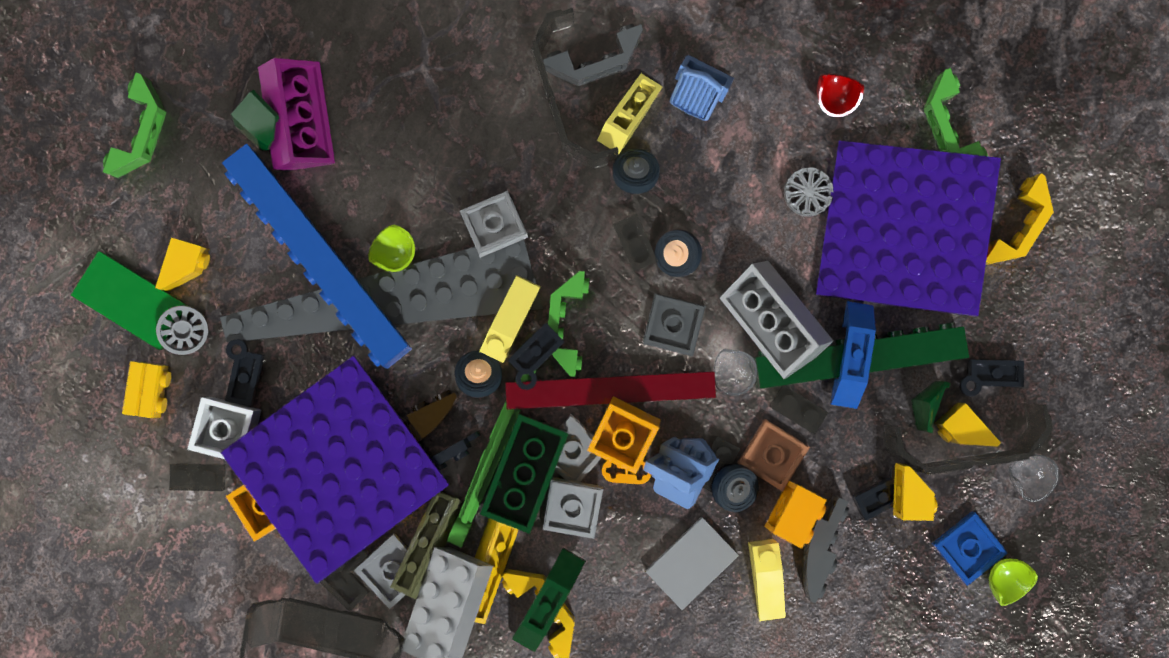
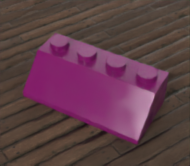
[258,58,335,170]

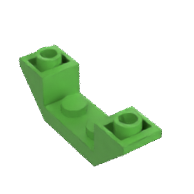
[923,68,988,156]
[103,73,167,178]
[548,271,589,377]

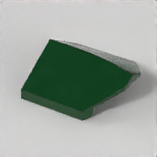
[231,90,279,150]
[911,381,950,433]

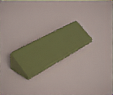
[390,491,463,599]

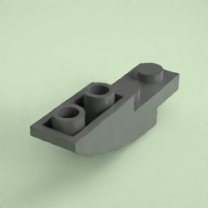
[802,495,849,604]

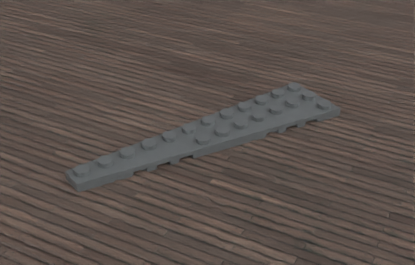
[220,239,543,343]

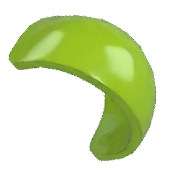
[368,225,415,272]
[989,558,1038,606]

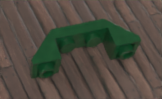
[512,548,586,652]

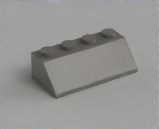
[720,261,833,379]

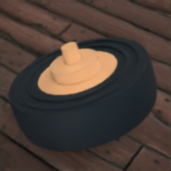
[655,230,702,277]
[454,350,502,398]

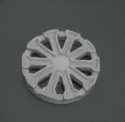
[784,167,833,217]
[156,305,208,355]

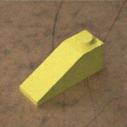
[597,73,662,154]
[480,275,541,363]
[748,539,786,621]

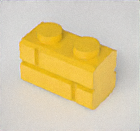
[122,361,171,418]

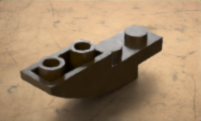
[404,390,460,443]

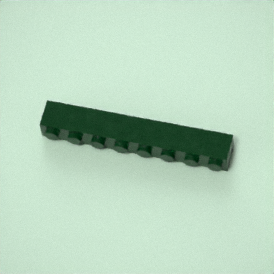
[752,322,969,389]

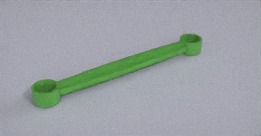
[447,370,537,548]

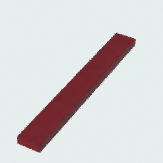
[505,372,716,409]

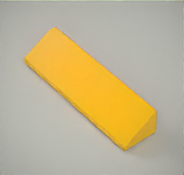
[475,518,518,624]

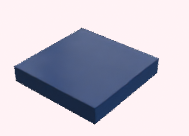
[932,511,1008,586]

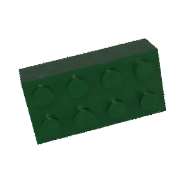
[480,413,569,534]

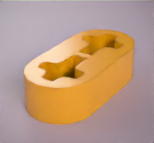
[602,460,651,484]

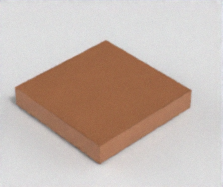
[737,419,810,492]

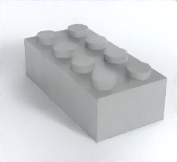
[400,547,493,658]

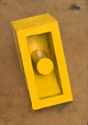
[155,238,210,291]
[935,403,1001,446]
[893,463,937,521]

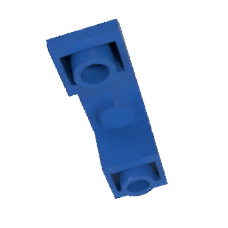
[830,301,876,409]

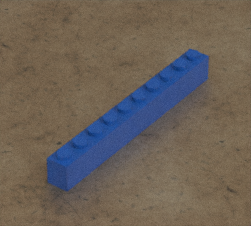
[222,143,412,369]

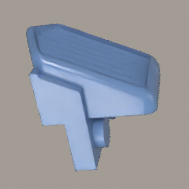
[669,55,734,121]
[643,437,719,509]

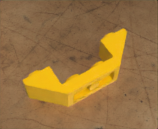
[986,173,1054,265]
[502,569,575,658]

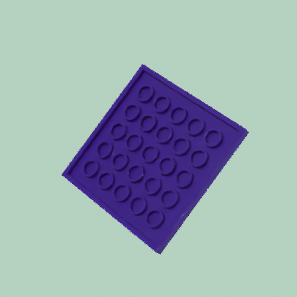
[816,141,1001,317]
[220,356,449,584]

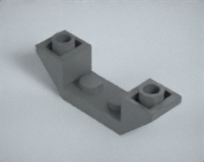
[543,24,643,86]

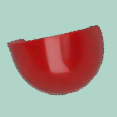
[817,74,864,117]

